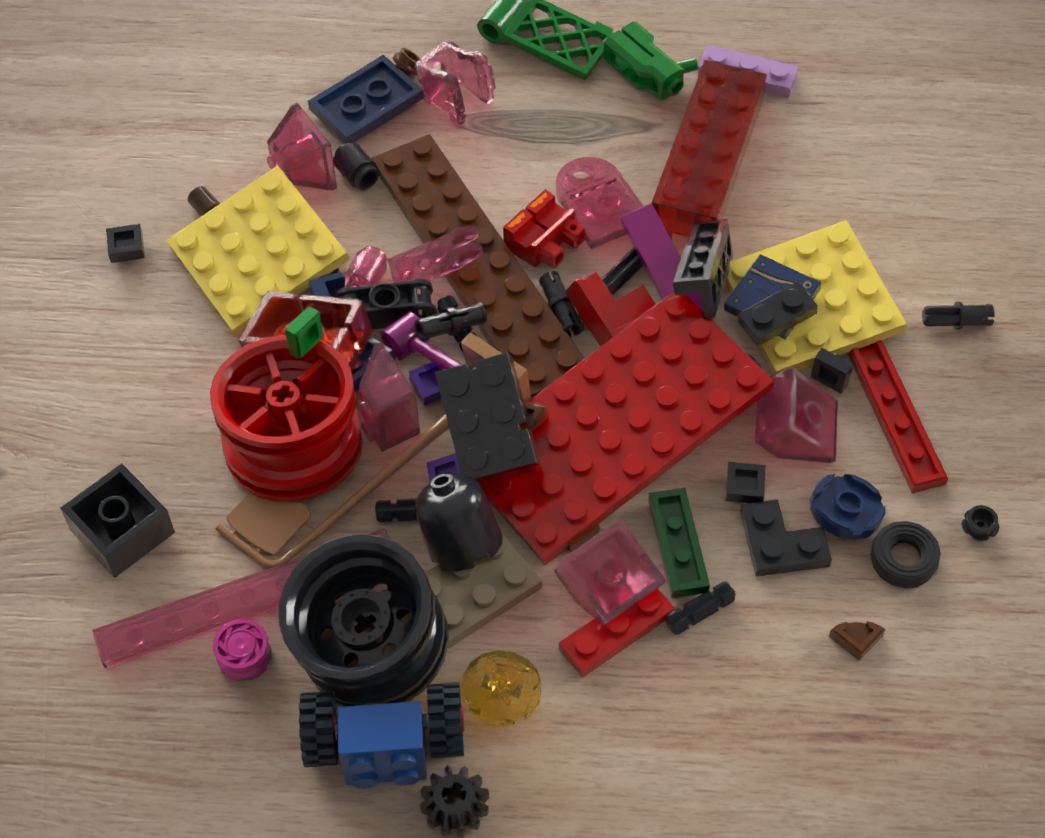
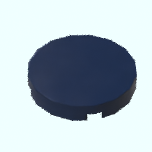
[810,474,886,540]

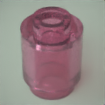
[344,246,388,287]

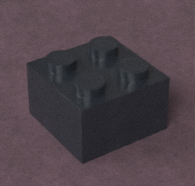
[60,463,175,578]

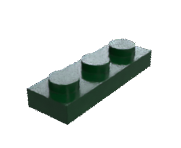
[648,488,710,598]

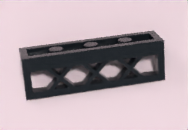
[673,218,733,319]

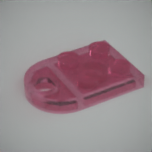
[556,157,643,249]

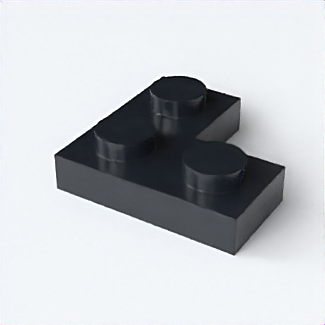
[740,499,832,577]

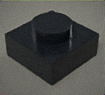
[106,224,145,263]
[810,348,853,394]
[726,462,766,503]

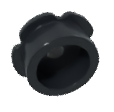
[961,505,999,541]

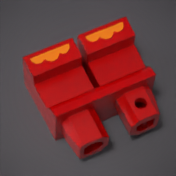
[503,189,585,269]

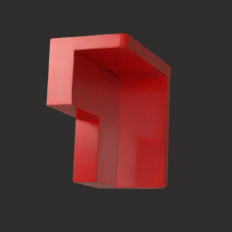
[565,272,656,347]

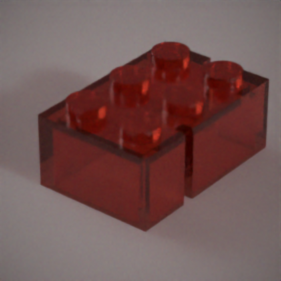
[239,291,373,373]

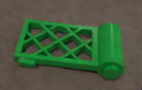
[477,0,613,81]

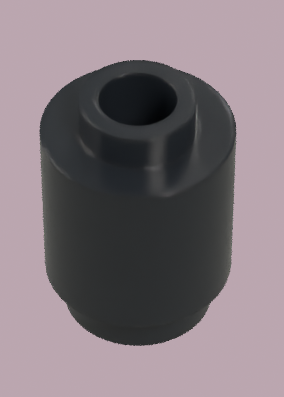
[332,142,379,190]

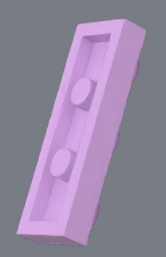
[697,45,798,97]

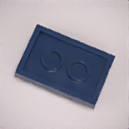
[308,55,424,144]

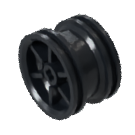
[279,534,449,707]

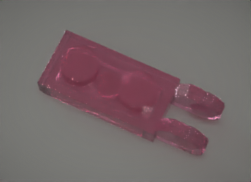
[387,225,483,283]

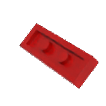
[559,581,675,678]

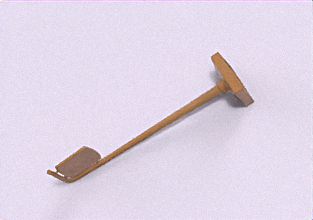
[216,332,532,568]

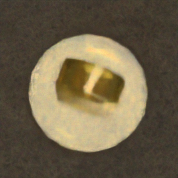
[461,650,542,726]

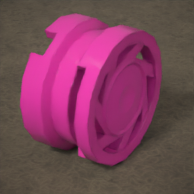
[213,619,271,682]

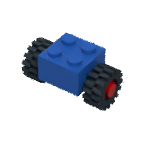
[299,682,465,788]

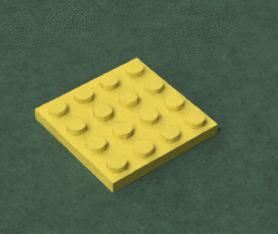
[166,166,350,337]
[725,220,907,379]

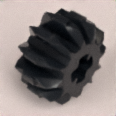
[420,765,490,838]

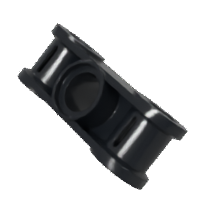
[333,279,438,333]

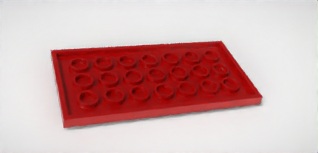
[478,292,774,565]

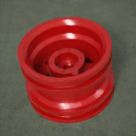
[210,335,363,502]

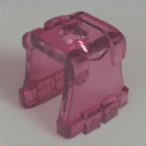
[416,41,496,125]

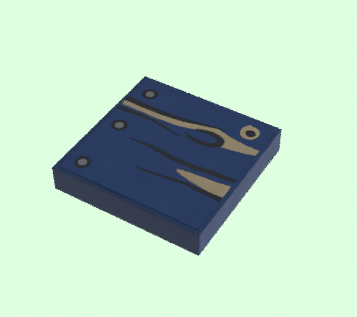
[724,254,821,340]

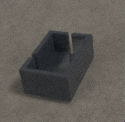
[435,352,541,481]

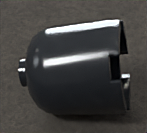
[415,474,503,572]

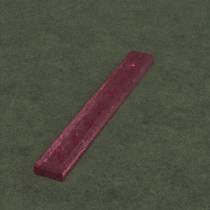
[92,528,390,668]

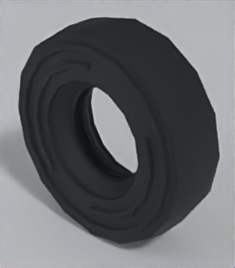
[870,521,941,588]

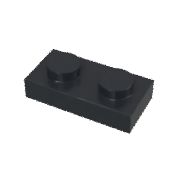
[738,281,818,347]

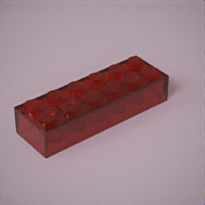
[652,60,767,237]

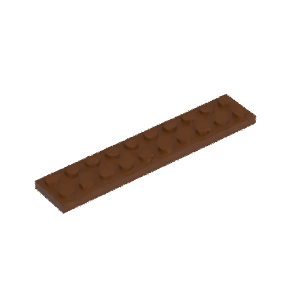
[372,134,585,398]

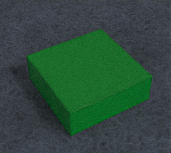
[285,306,324,359]

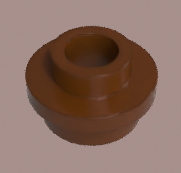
[392,48,423,77]

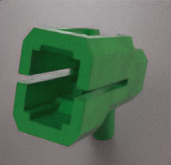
[603,22,698,100]

